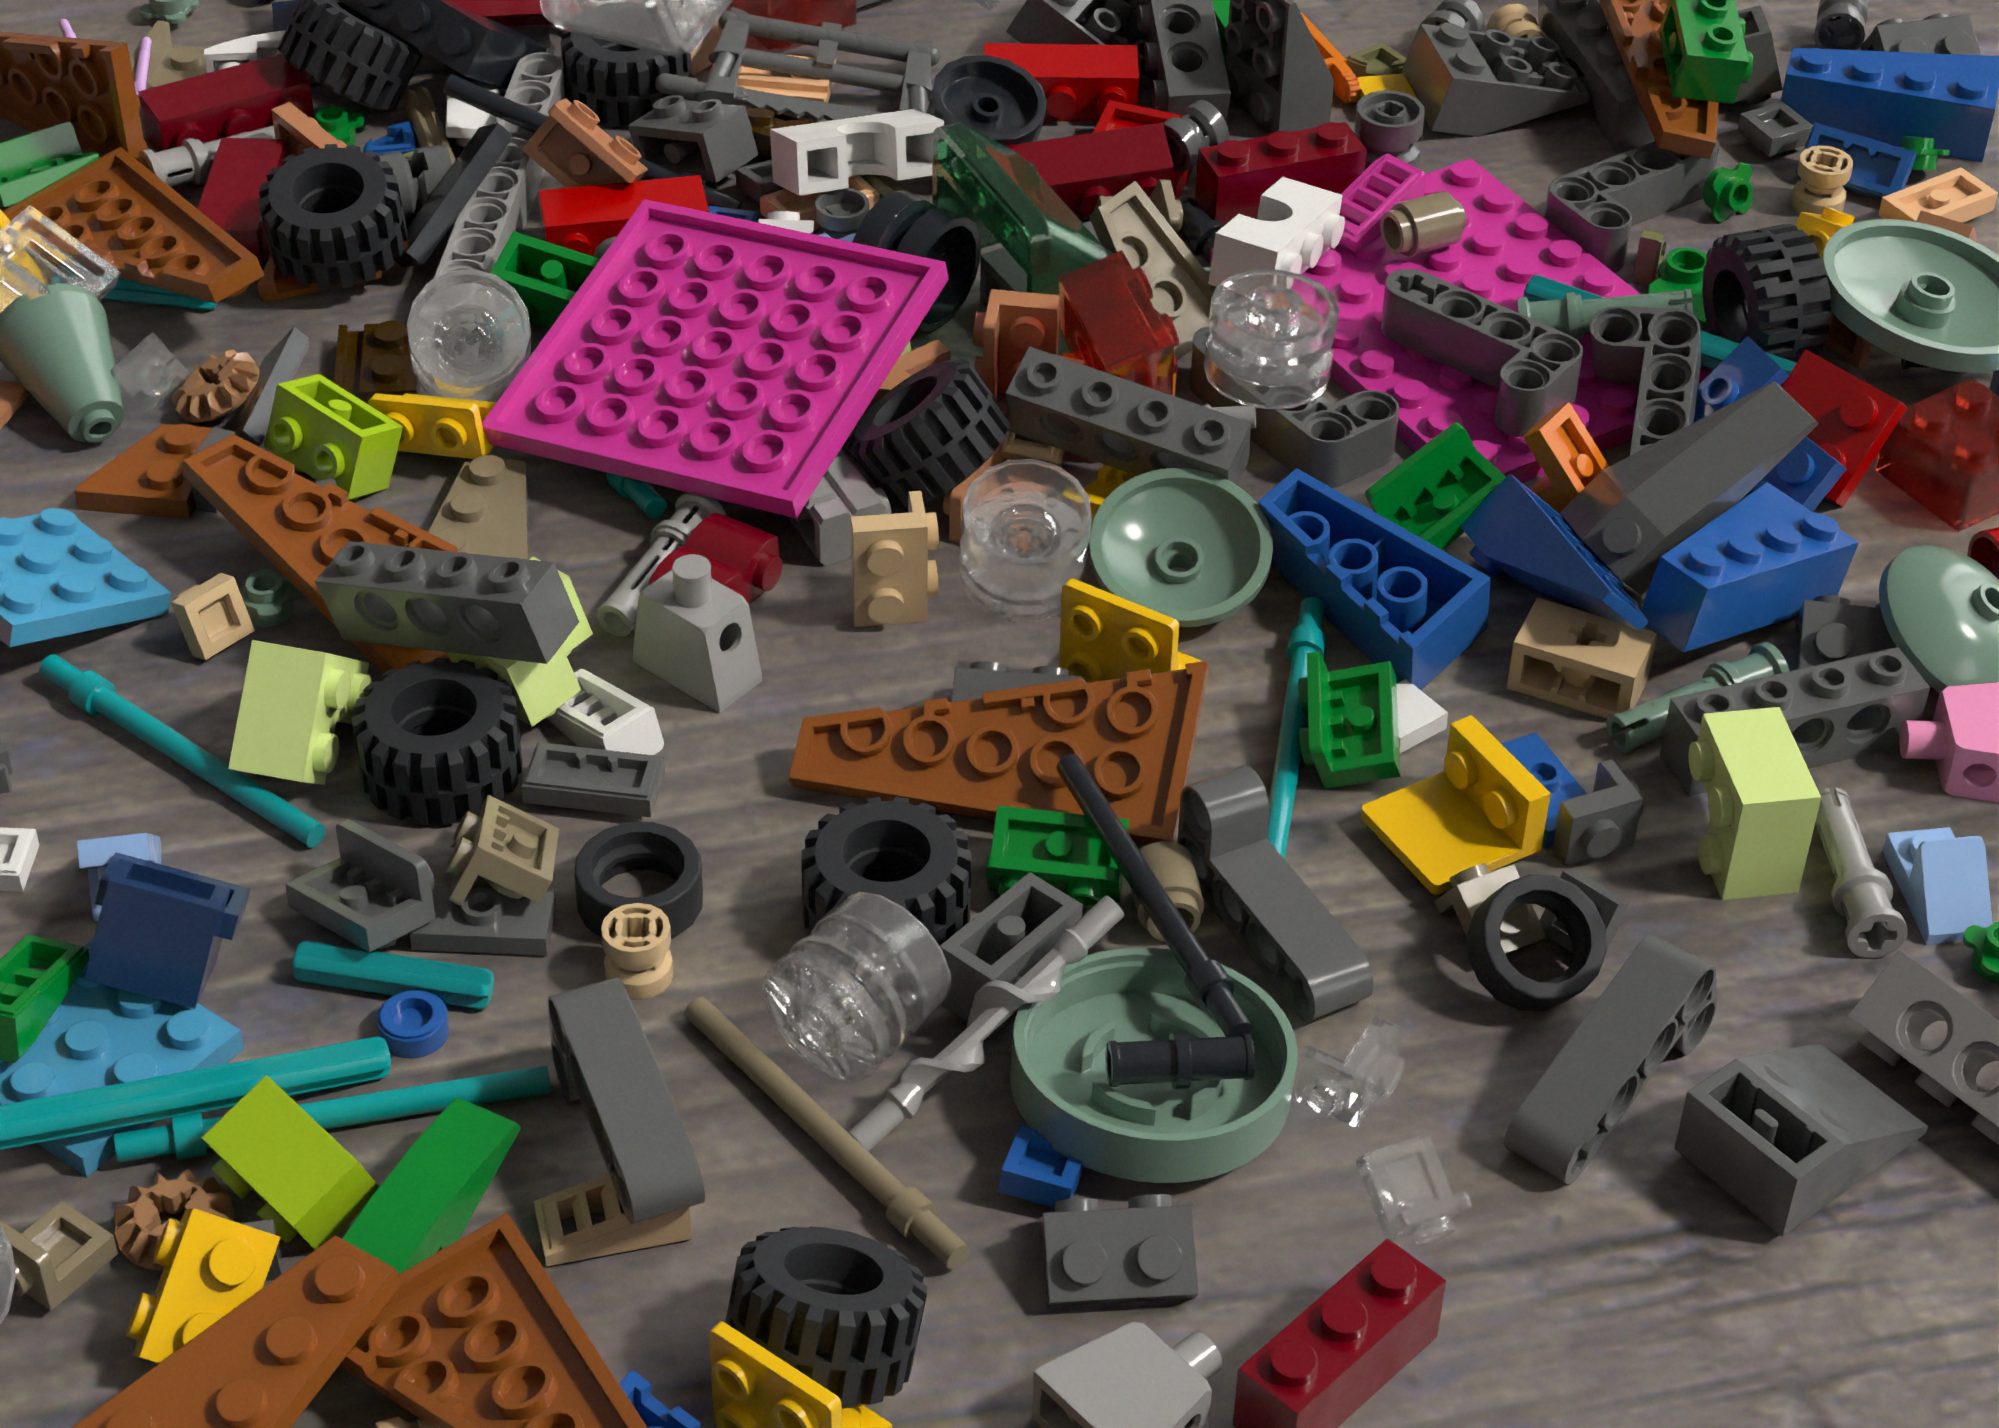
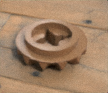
[171,349,260,423]
[114,1168,235,1271]

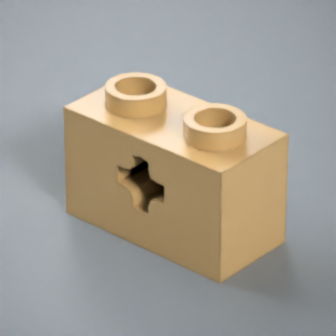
[1506,598,1657,719]

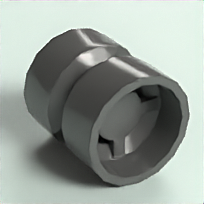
[1354,90,1425,170]
[378,144,452,222]

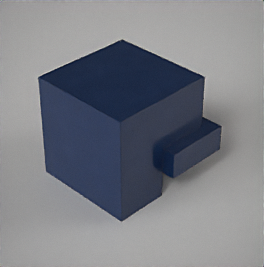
[84,852,251,1009]

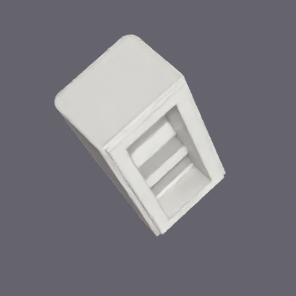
[547,669,664,755]

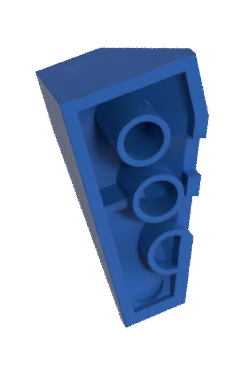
[1460,474,1649,631]

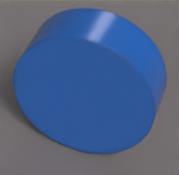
[377,990,449,1058]

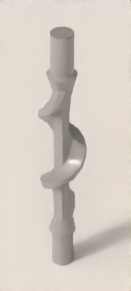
[848,896,1124,1152]

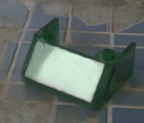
[932,122,1117,356]

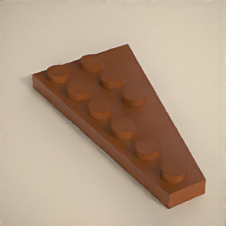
[1599,0,1719,160]
[0,31,148,161]
[2,147,265,303]
[183,434,457,673]
[789,661,1209,845]
[340,1213,648,1428]
[71,1235,402,1428]

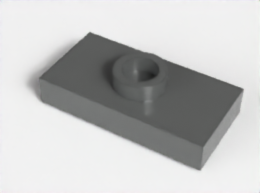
[521,742,665,817]
[409,886,556,956]

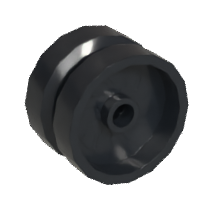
[927,55,1047,191]
[852,190,981,333]

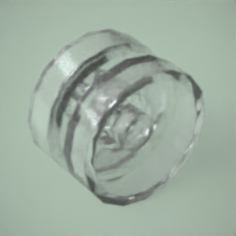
[1204,269,1339,409]

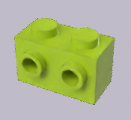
[264,374,403,500]
[201,1075,380,1250]

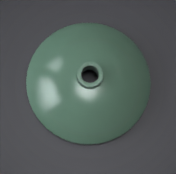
[1089,468,1273,627]
[1879,545,1999,693]

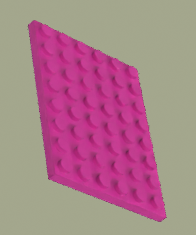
[1209,158,1712,483]

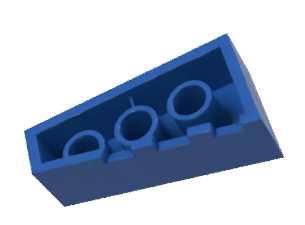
[1780,48,1999,162]
[1258,468,1490,690]
[1641,482,1859,652]

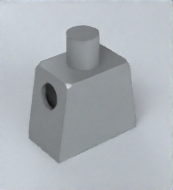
[633,554,762,713]
[1032,1322,1223,1428]

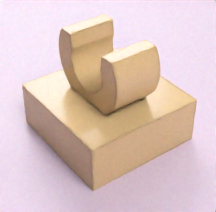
[171,573,255,660]

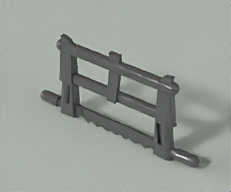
[655,7,940,122]

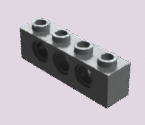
[1137,0,1231,122]
[1006,346,1251,485]
[315,541,579,664]
[1660,647,1930,797]

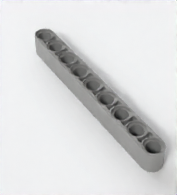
[423,52,566,367]

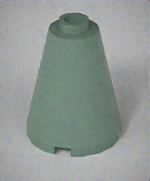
[0,283,124,443]

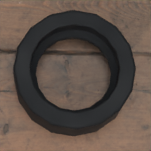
[574,822,703,939]
[1467,874,1607,1011]

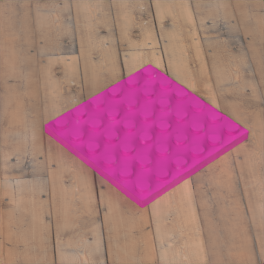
[482,199,949,518]

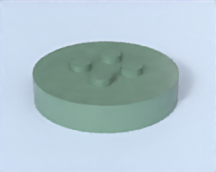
[1009,948,1298,1183]

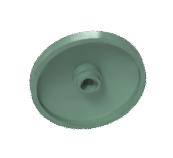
[1820,219,1999,373]

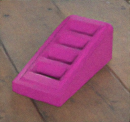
[1339,154,1426,252]

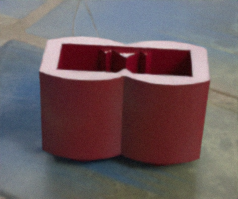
[648,513,783,604]

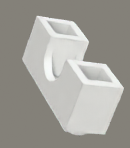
[770,109,946,196]
[1208,177,1345,303]

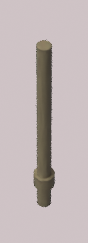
[685,996,970,1269]

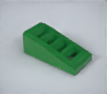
[0,934,89,1063]

